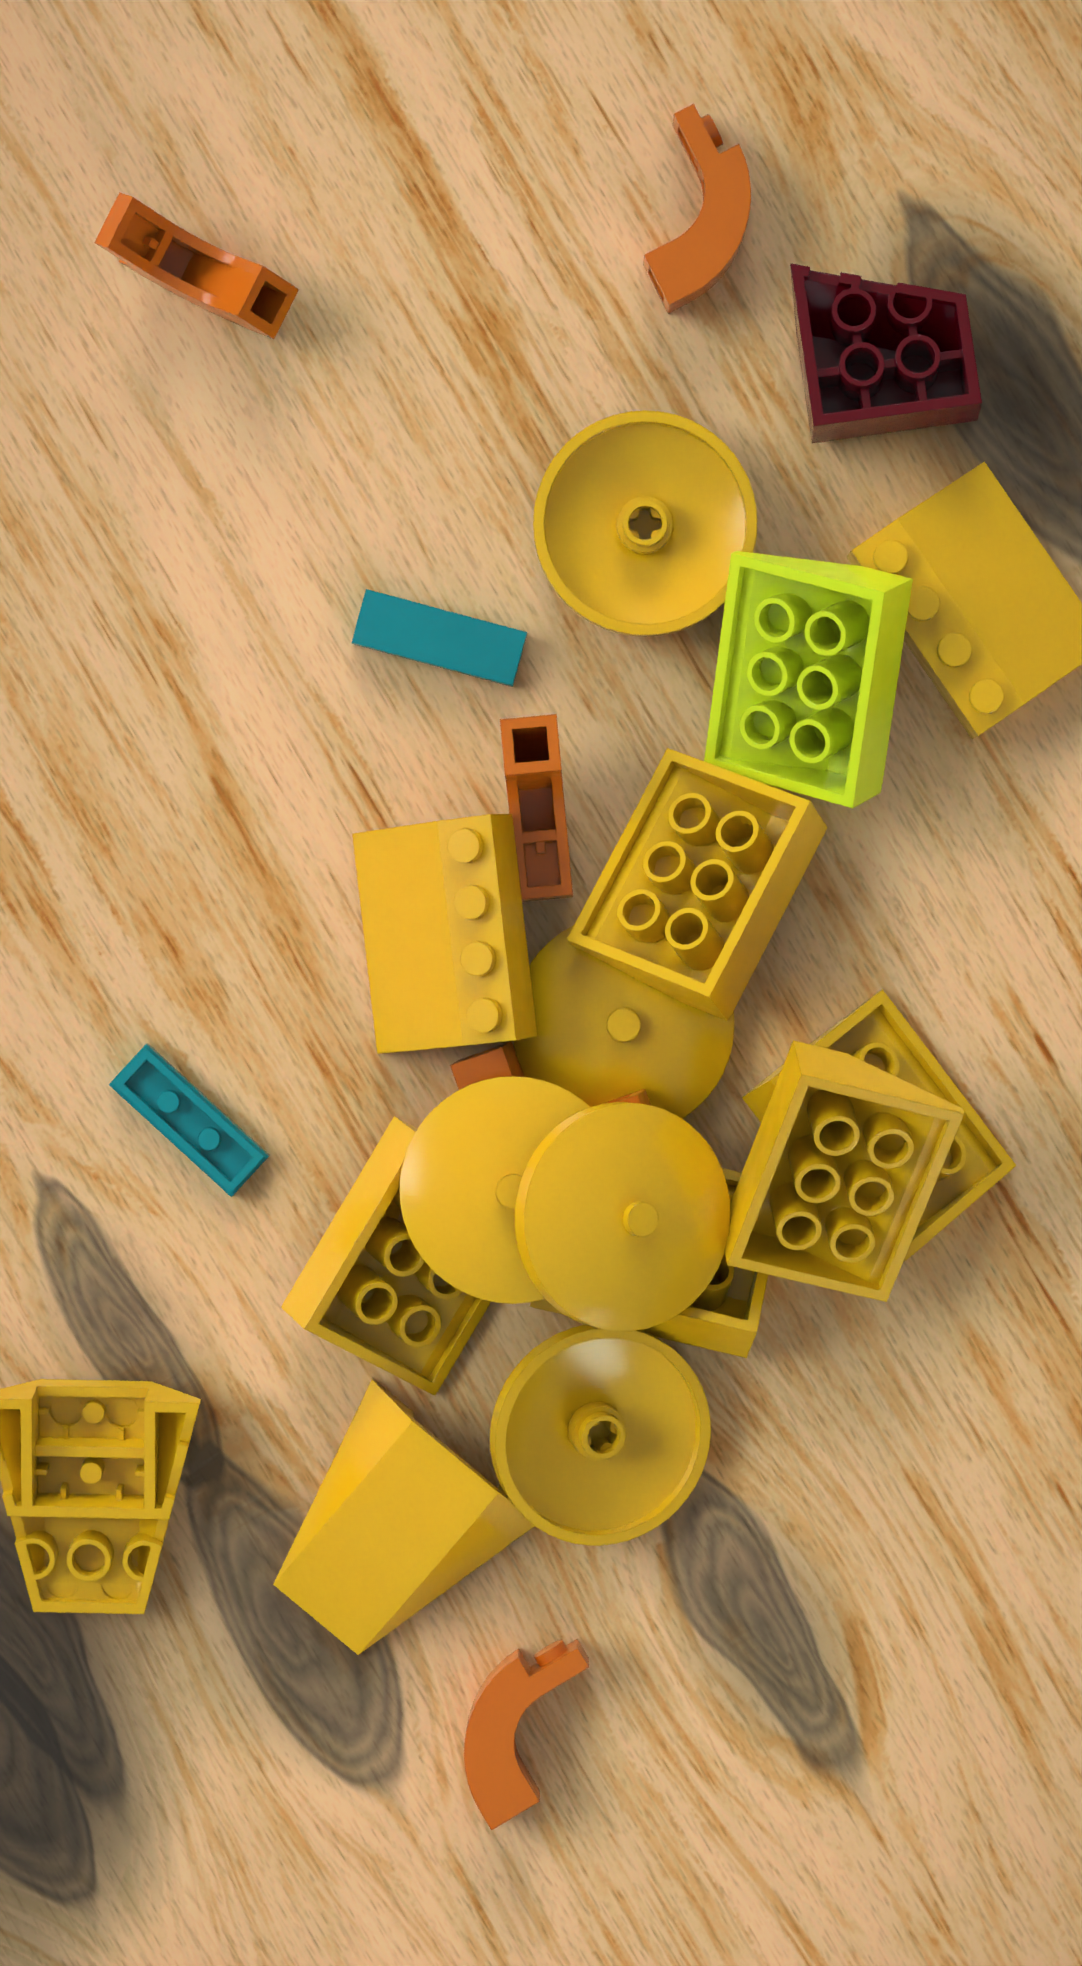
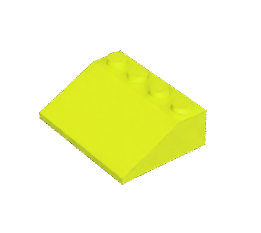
[704,551,913,809]

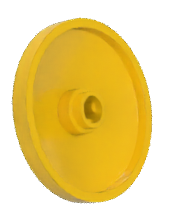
[533,410,758,637]
[514,925,734,1118]
[399,1076,590,1304]
[515,1102,731,1331]
[490,1325,711,1546]

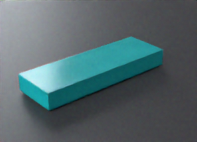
[352,589,527,687]
[109,1043,270,1197]

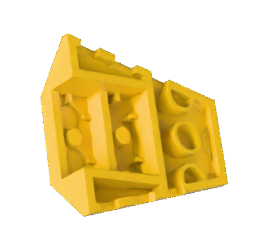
[273,1378,535,1655]
[0,1379,201,1614]

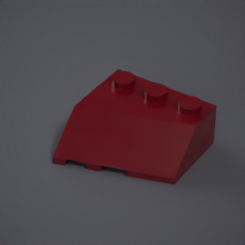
[790,263,982,443]

